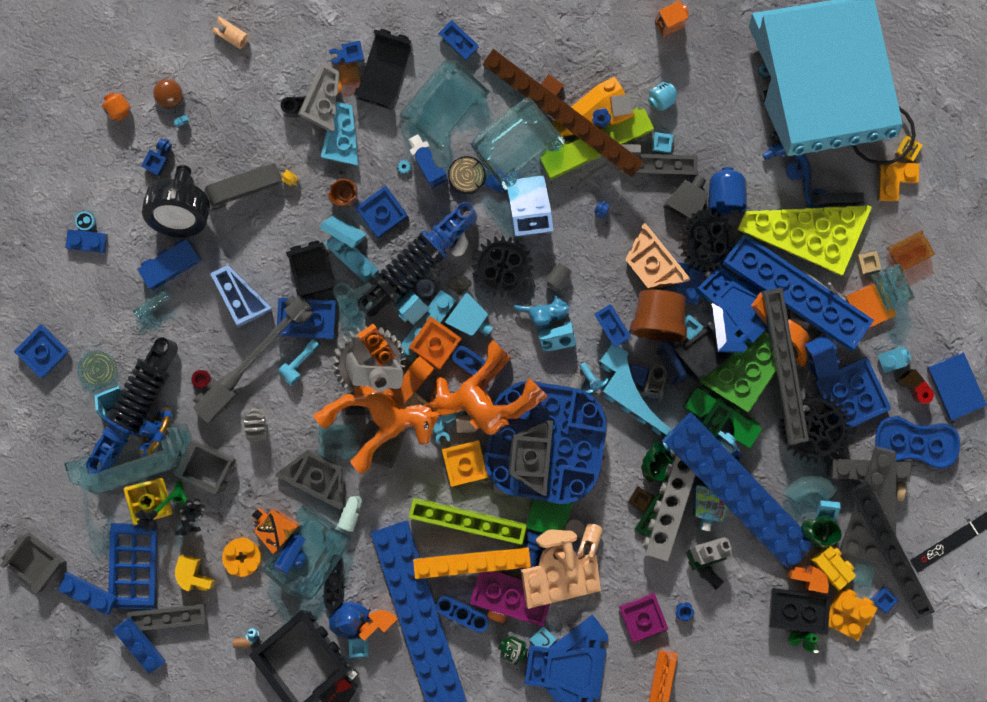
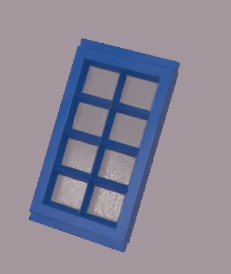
[108,523,158,609]

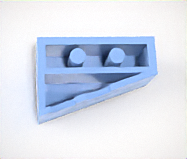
[210,265,272,328]

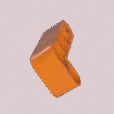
[391,356,435,408]

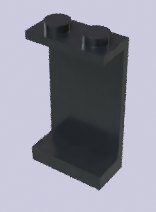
[354,29,412,110]

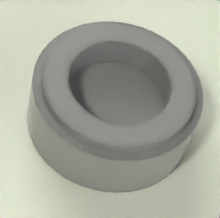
[565,519,585,538]

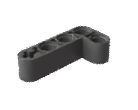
[204,163,283,211]

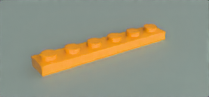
[413,547,531,579]

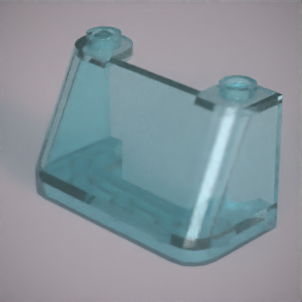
[399,59,490,150]
[471,98,565,190]
[261,505,351,600]

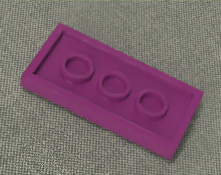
[470,571,550,627]

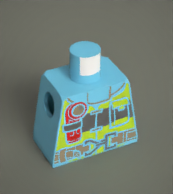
[693,484,728,531]

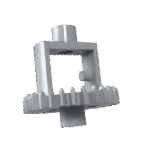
[332,326,406,393]

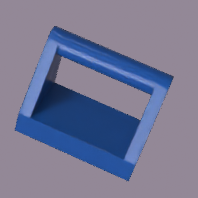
[594,304,633,347]

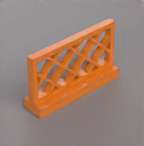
[648,650,678,702]

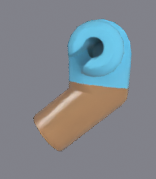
[233,628,259,648]

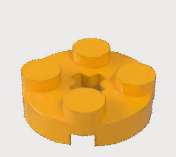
[222,537,262,577]

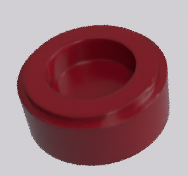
[191,370,212,389]

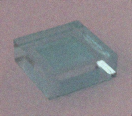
[851,562,876,587]

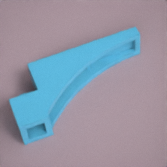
[599,343,671,436]

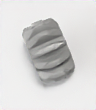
[244,409,267,441]

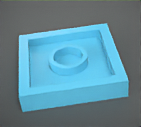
[320,215,367,248]

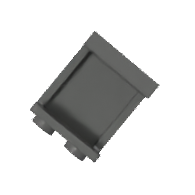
[0,533,66,594]

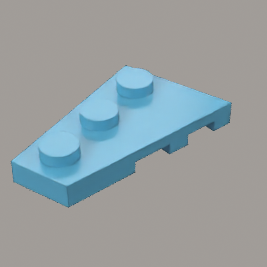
[321,102,359,166]

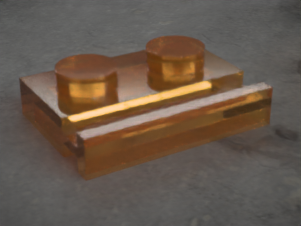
[887,230,935,273]

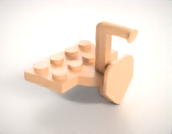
[521,530,601,609]

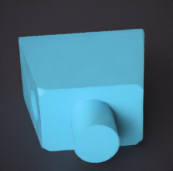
[445,293,493,337]

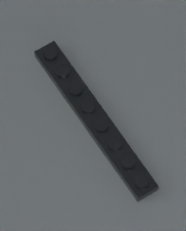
[849,481,935,620]

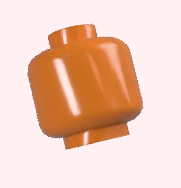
[102,92,131,122]

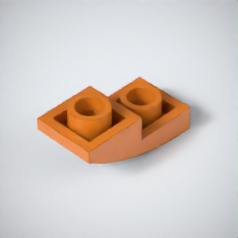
[357,323,396,367]

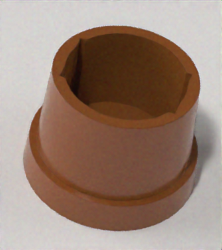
[629,290,687,342]

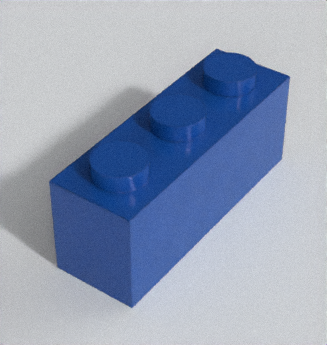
[137,239,202,290]

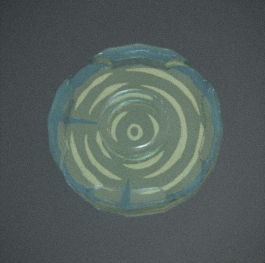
[77,351,117,388]

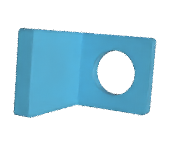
[95,386,124,423]

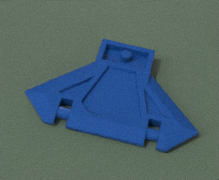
[696,266,768,353]
[524,614,608,702]

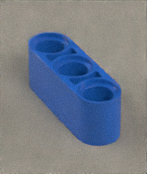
[436,595,489,632]

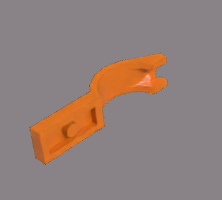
[751,292,811,367]

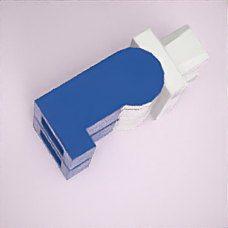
[408,134,448,189]

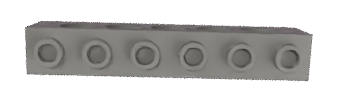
[642,451,695,562]

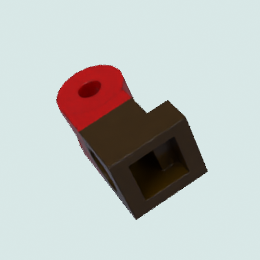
[896,369,934,404]

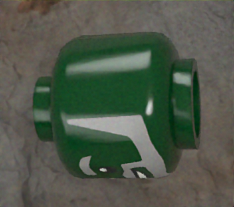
[498,636,528,665]

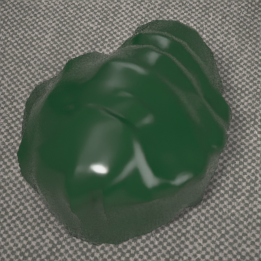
[641,442,672,483]
[801,515,842,548]

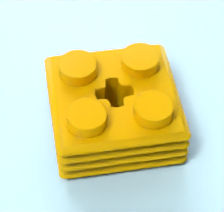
[123,478,172,525]

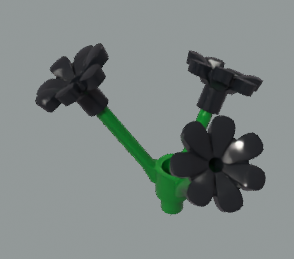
[135,482,206,536]

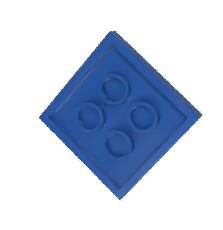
[813,357,892,433]

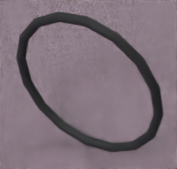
[851,106,916,165]

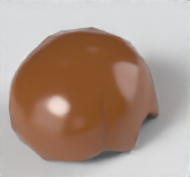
[153,79,183,108]
[327,179,358,208]

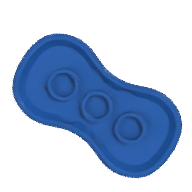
[875,416,960,469]

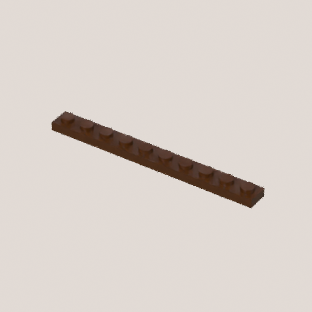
[482,49,644,178]

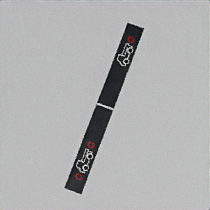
[910,512,987,572]

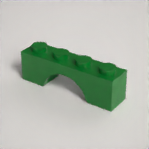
[682,386,762,448]

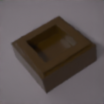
[627,486,654,512]

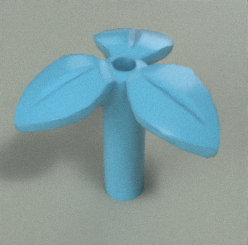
[579,363,610,395]

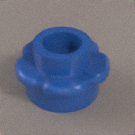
[592,108,611,128]
[594,201,610,219]
[675,602,694,621]

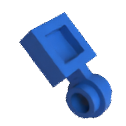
[141,138,172,176]

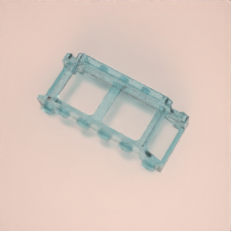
[64,424,192,494]

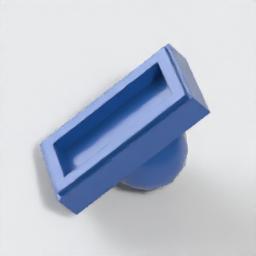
[273,534,306,573]

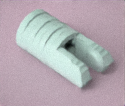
[337,496,362,532]

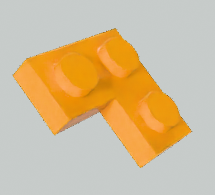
[878,162,919,202]

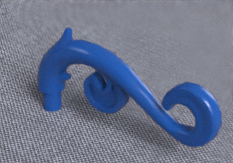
[762,143,828,209]

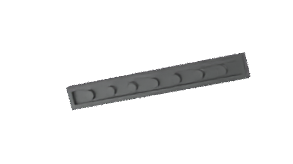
[762,288,809,445]

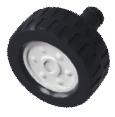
[142,165,210,237]

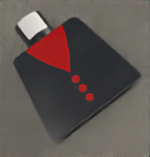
[312,666,359,702]

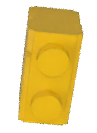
[810,546,856,591]

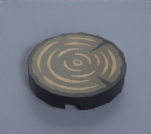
[448,156,486,194]

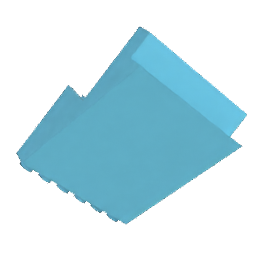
[749,0,903,156]

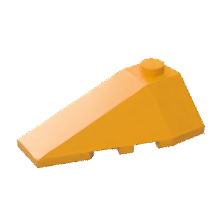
[551,77,635,138]

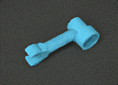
[278,339,320,386]

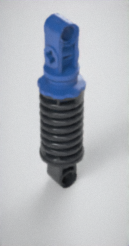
[357,202,477,316]
[86,337,178,475]

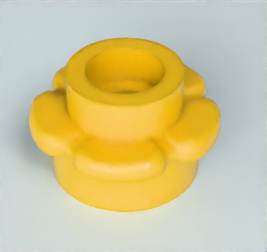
[281,169,299,186]

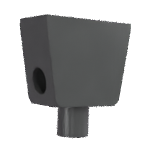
[663,175,708,219]

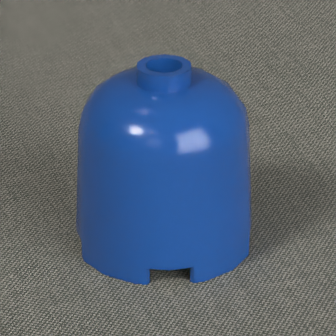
[708,167,747,215]

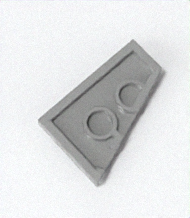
[298,63,339,132]

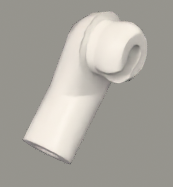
[451,232,468,256]

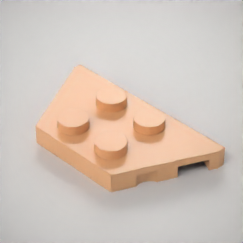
[625,223,690,290]

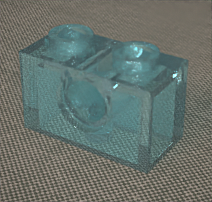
[871,263,915,310]

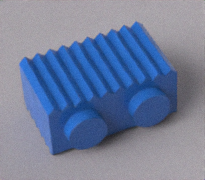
[805,335,840,380]

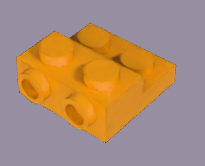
[829,588,877,641]

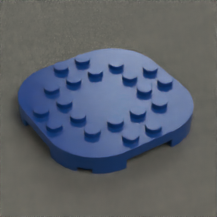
[485,381,607,504]

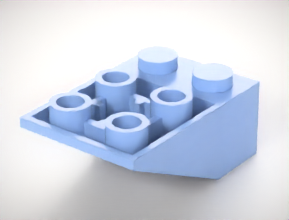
[506,175,554,237]

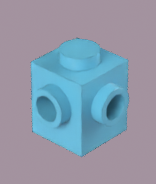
[395,290,430,325]

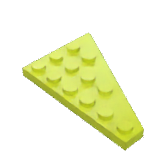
[737,205,872,276]

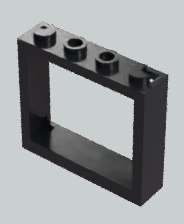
[249,610,353,702]

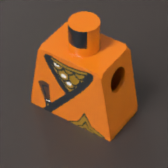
[252,508,300,554]

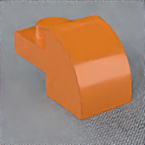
[787,565,829,594]
[358,610,398,641]

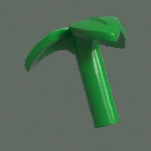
[788,632,819,653]

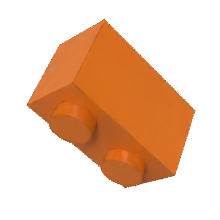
[655,0,689,38]

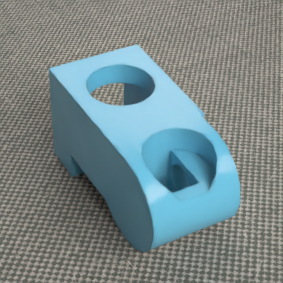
[538,321,576,351]

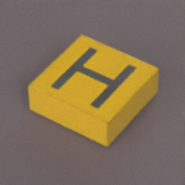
[895,135,923,162]

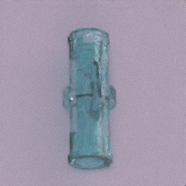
[133,288,171,320]

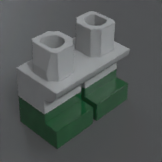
[686,537,732,570]

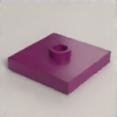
[618,592,669,643]

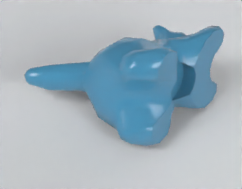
[514,295,570,331]

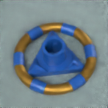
[139,407,172,459]

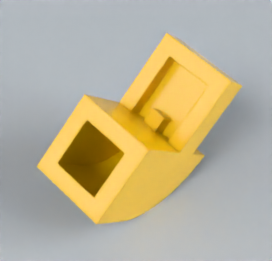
[175,554,216,592]

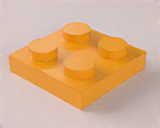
[442,440,488,487]

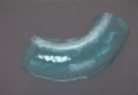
[783,475,838,504]

